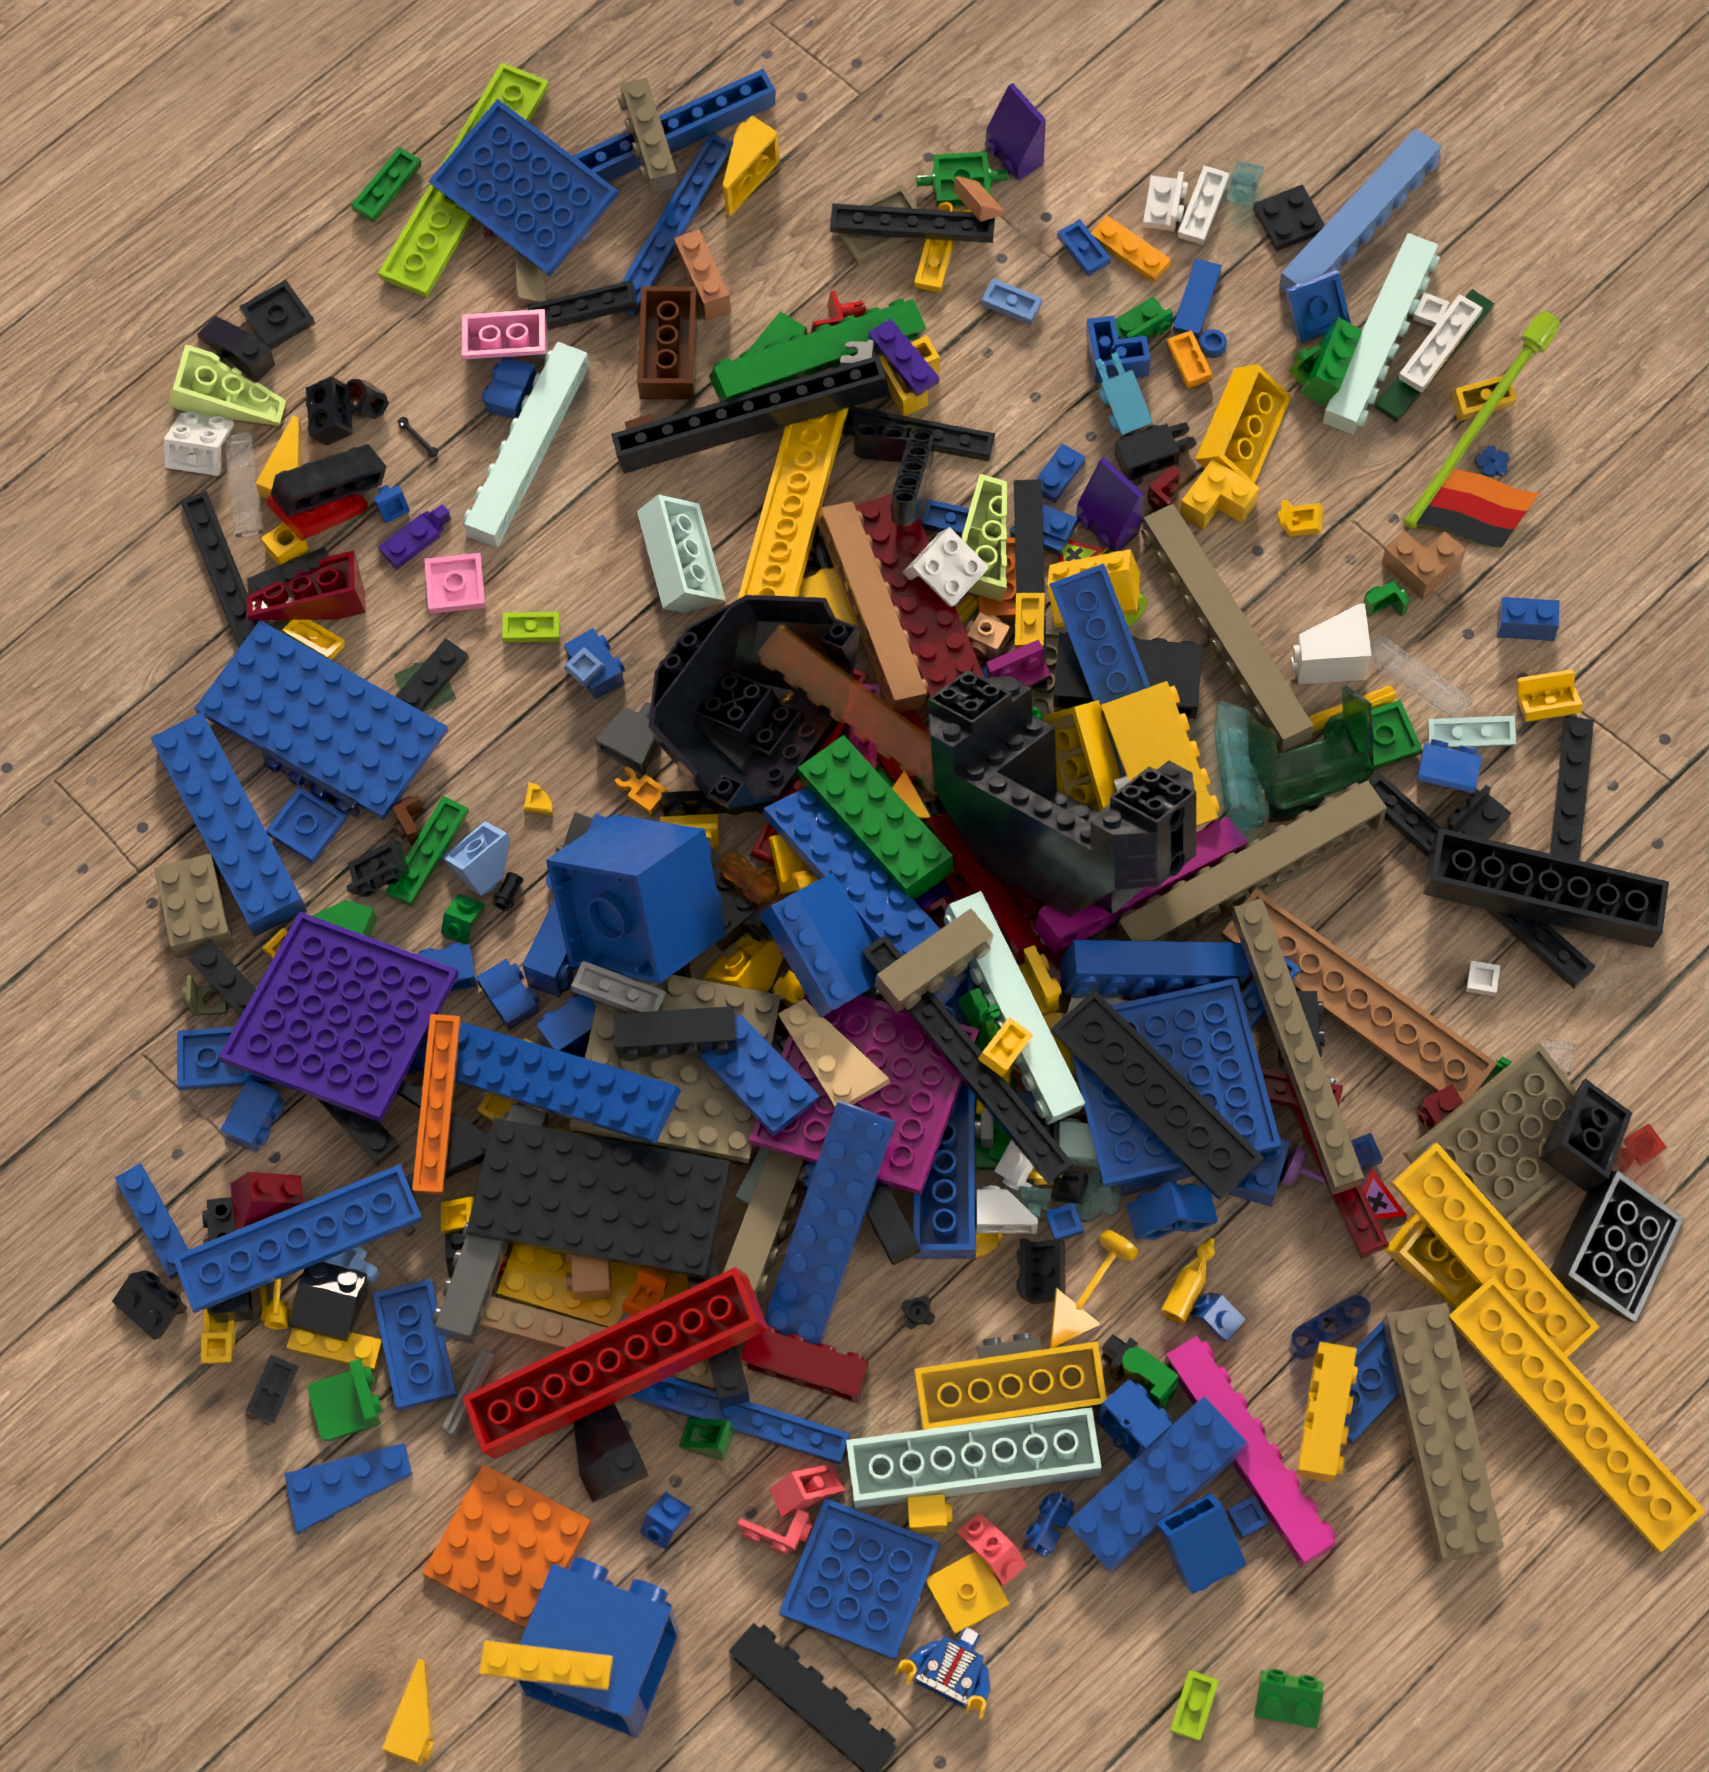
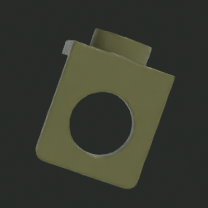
[182,975,227,1016]

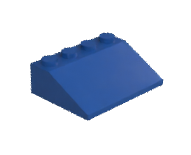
[760,873,877,1018]

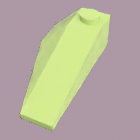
[167,344,286,426]

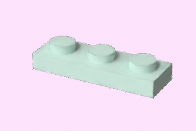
[1427,716,1516,748]

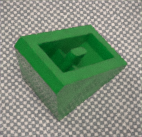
[679,1418,734,1462]

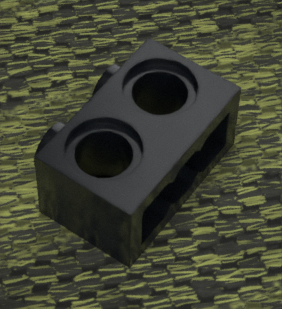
[306,376,353,446]

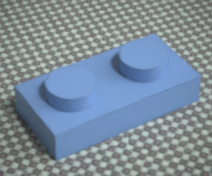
[981,278,1043,325]

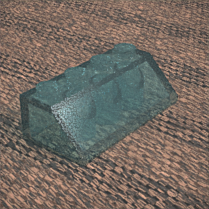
[1214,701,1269,830]

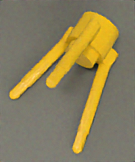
[259,1279,296,1330]

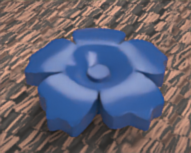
[1475,445,1510,477]

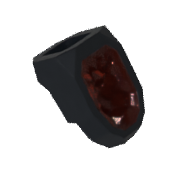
[346,378,389,419]

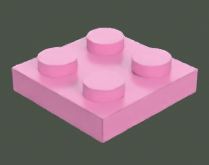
[424,553,486,614]

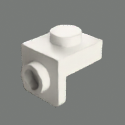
[995,1140,1033,1191]

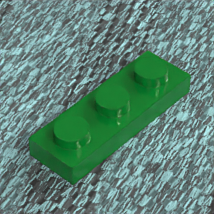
[351,147,422,223]

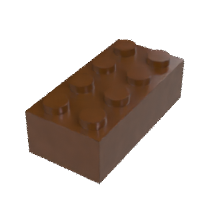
[637,286,698,399]

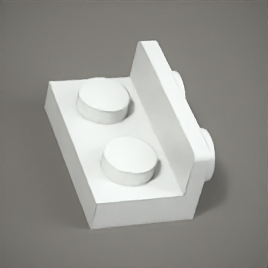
[1143,171,1188,232]

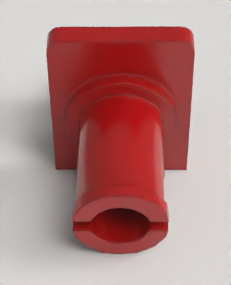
[810,290,866,334]

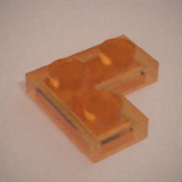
[716,850,781,904]

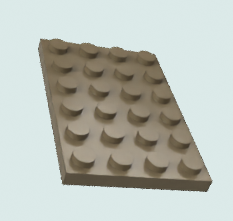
[1402,1042,1576,1224]

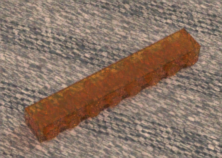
[757,623,936,794]

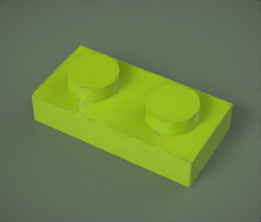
[502,612,560,643]
[1169,1670,1219,1742]

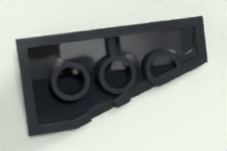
[574,1403,648,1503]

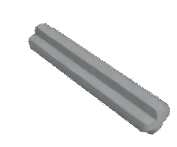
[442,1350,495,1436]

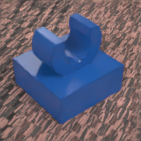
[374,485,410,524]

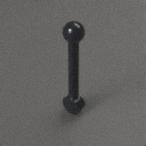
[398,417,439,458]

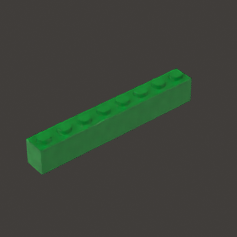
[709,299,926,402]

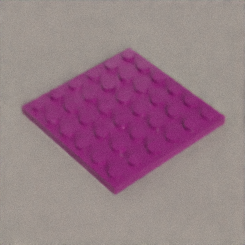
[749,993,980,1195]

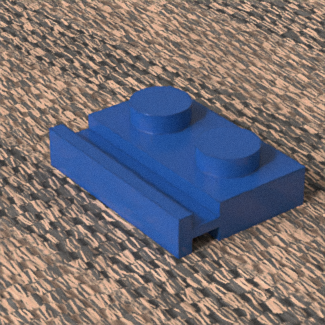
[1010,505,1078,555]

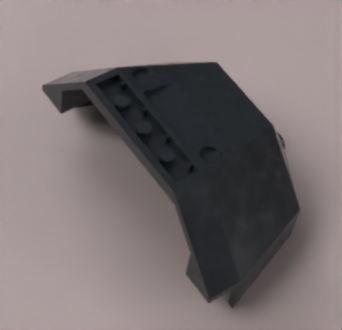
[648,595,860,809]

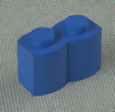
[482,357,537,419]
[476,959,540,1030]

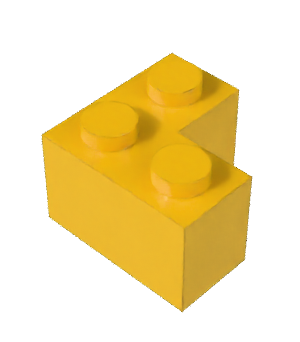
[880,335,940,416]
[1180,459,1260,530]

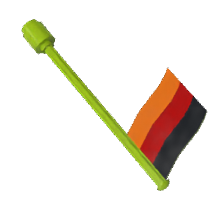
[1402,311,1561,548]

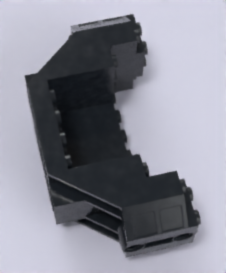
[928,670,1197,917]

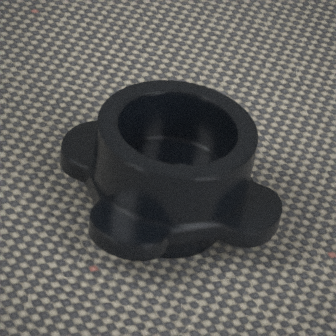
[901,1296,935,1329]

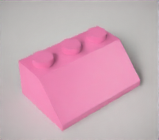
[462,309,548,360]

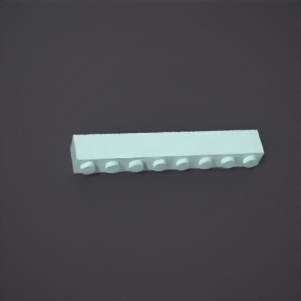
[1323,233,1440,435]
[463,342,589,548]
[944,891,1085,1125]

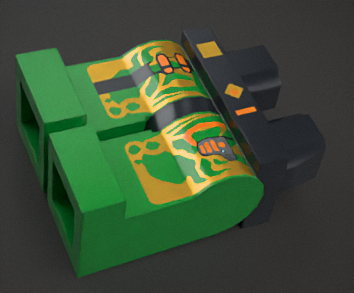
[1101,1334,1179,1408]

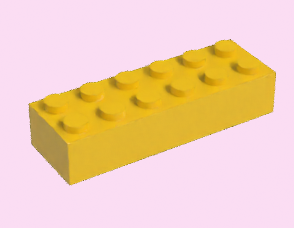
[913,1341,1107,1430]

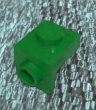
[1289,345,1320,387]
[1363,581,1409,617]
[441,894,485,944]

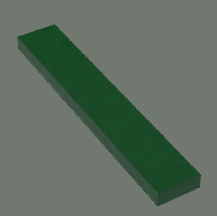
[1374,289,1494,423]

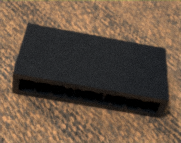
[1053,632,1203,719]

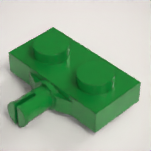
[957,988,1000,1052]

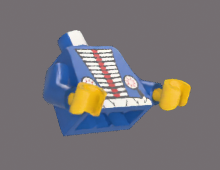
[894,1627,991,1719]

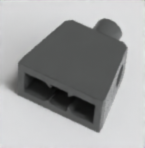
[595,702,658,775]

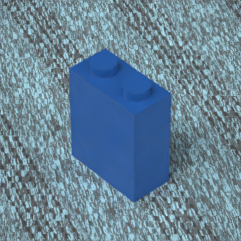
[1156,1492,1247,1595]

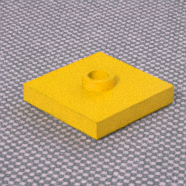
[926,1552,1010,1636]

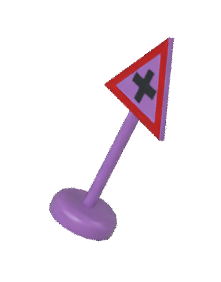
[1280,1145,1407,1220]

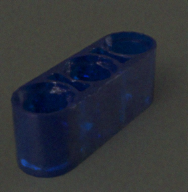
[1289,1295,1371,1359]

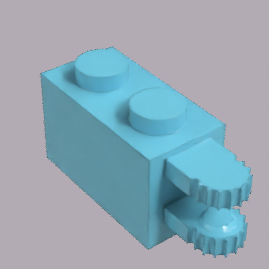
[1095,352,1153,435]

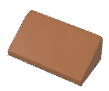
[954,176,1004,222]

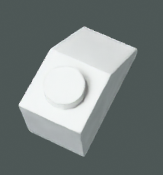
[976,1186,1038,1234]

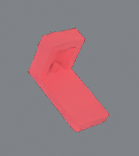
[738,1509,813,1555]
[957,1513,1027,1586]

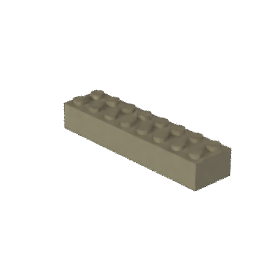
[1382,1302,1504,1563]

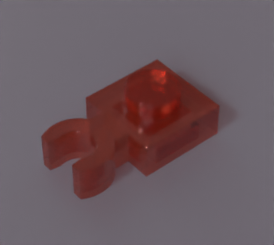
[1617,1124,1667,1173]

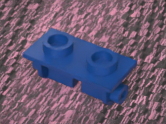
[1023,1492,1074,1558]

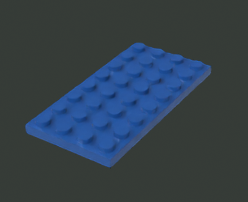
[194,620,448,820]

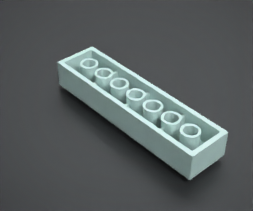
[846,1408,1101,1509]

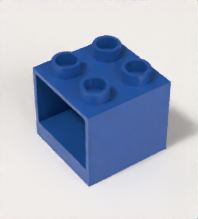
[546,814,726,983]
[513,1557,680,1738]

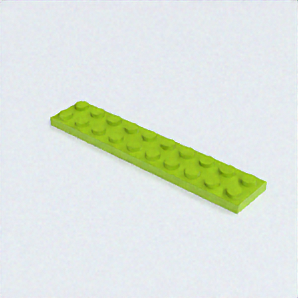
[378,62,550,298]

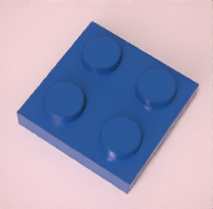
[1285,271,1351,342]
[266,786,347,864]

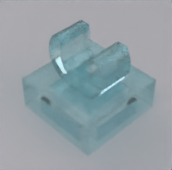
[1020,1186,1052,1222]

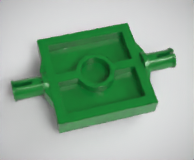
[916,151,1008,207]

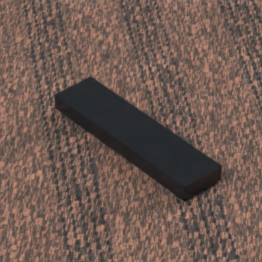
[528,280,638,330]

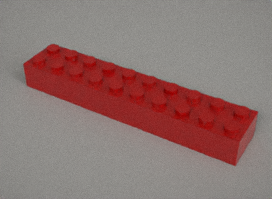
[462,1267,769,1459]

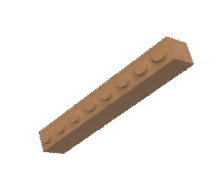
[817,501,929,715]

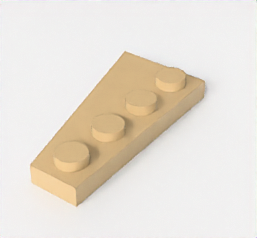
[778,999,890,1107]

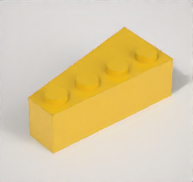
[1296,1342,1358,1483]

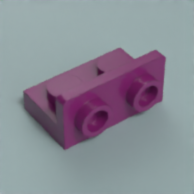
[986,639,1051,687]

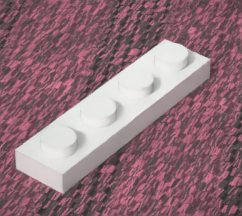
[1398,294,1482,393]

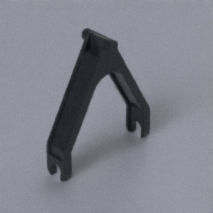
[396,1080,490,1195]

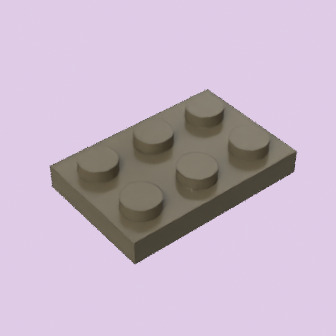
[837,184,918,265]

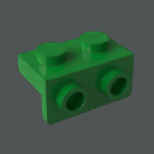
[1254,1669,1323,1729]

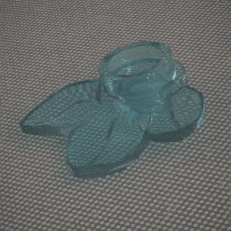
[1077,1169,1121,1223]

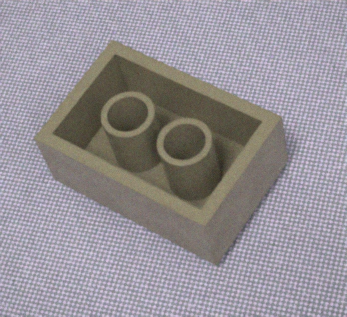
[154,853,234,959]

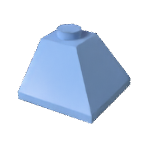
[442,821,510,896]

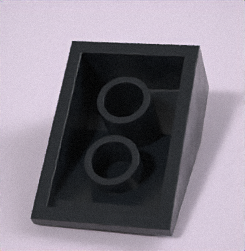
[1540,1079,1632,1192]

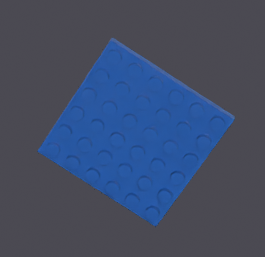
[1062,978,1282,1188]

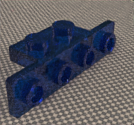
[260,747,360,818]

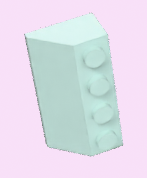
[637,495,726,613]

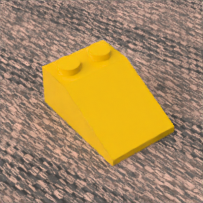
[723,116,780,217]
[1384,1211,1481,1309]

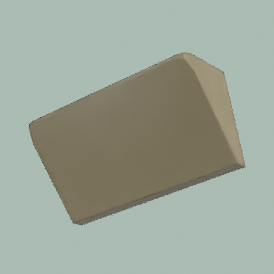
[515,251,547,307]

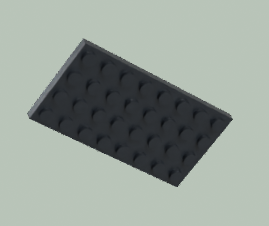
[466,1118,731,1280]

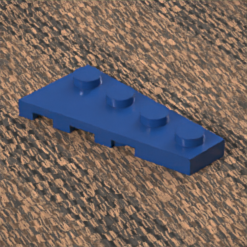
[284,1443,412,1535]

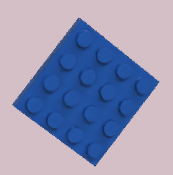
[779,1498,941,1661]

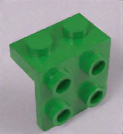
[307,1358,383,1442]

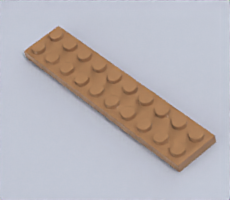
[1220,889,1497,1102]

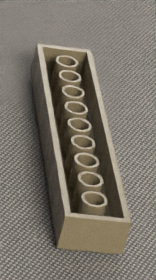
[1116,780,1387,942]

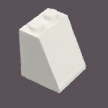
[1290,604,1372,685]

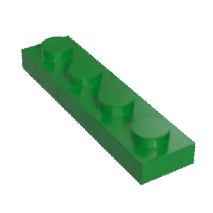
[385,796,469,907]

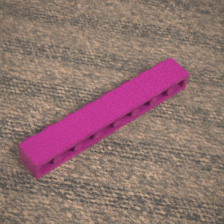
[1165,1336,1336,1569]

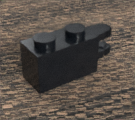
[1114,422,1197,481]

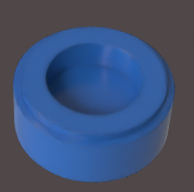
[1199,329,1227,358]

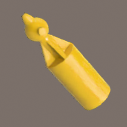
[1160,1238,1215,1324]

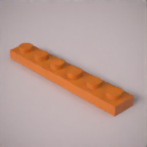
[412,1014,461,1195]

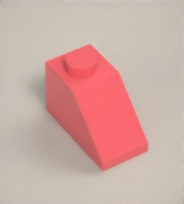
[769,1463,846,1517]

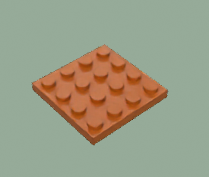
[422,1464,592,1629]

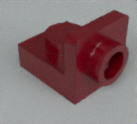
[1147,465,1180,511]

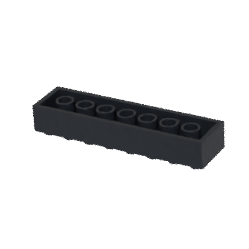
[1423,828,1669,948]

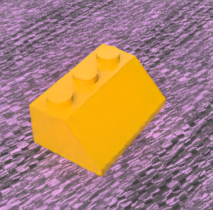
[1047,549,1141,628]

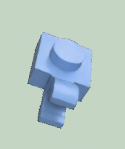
[324,1247,381,1284]

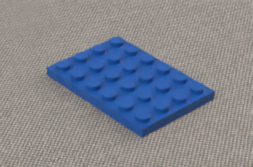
[428,99,619,277]

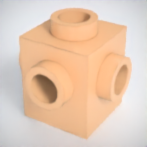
[965,613,1010,660]

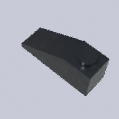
[197,316,275,383]

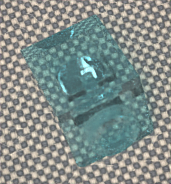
[1227,161,1264,206]

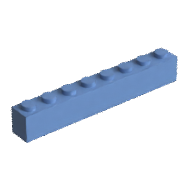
[1279,128,1441,291]

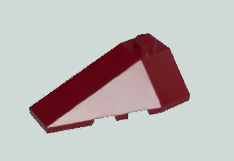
[247,550,366,620]

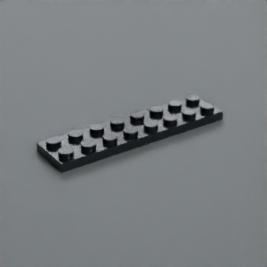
[1051,990,1264,1201]

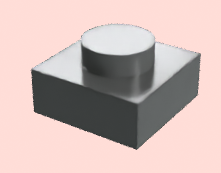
[975,1110,994,1148]

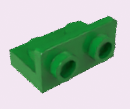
[1115,296,1173,342]

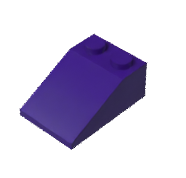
[985,82,1046,181]
[1076,457,1143,552]

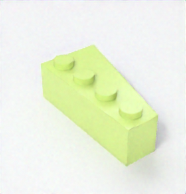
[961,474,1007,602]

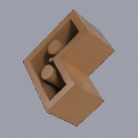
[1382,531,1466,600]

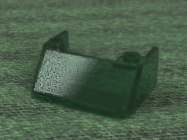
[1247,685,1374,810]

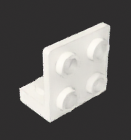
[164,412,234,476]
[902,527,988,607]

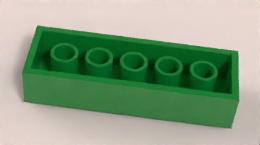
[798,735,954,900]

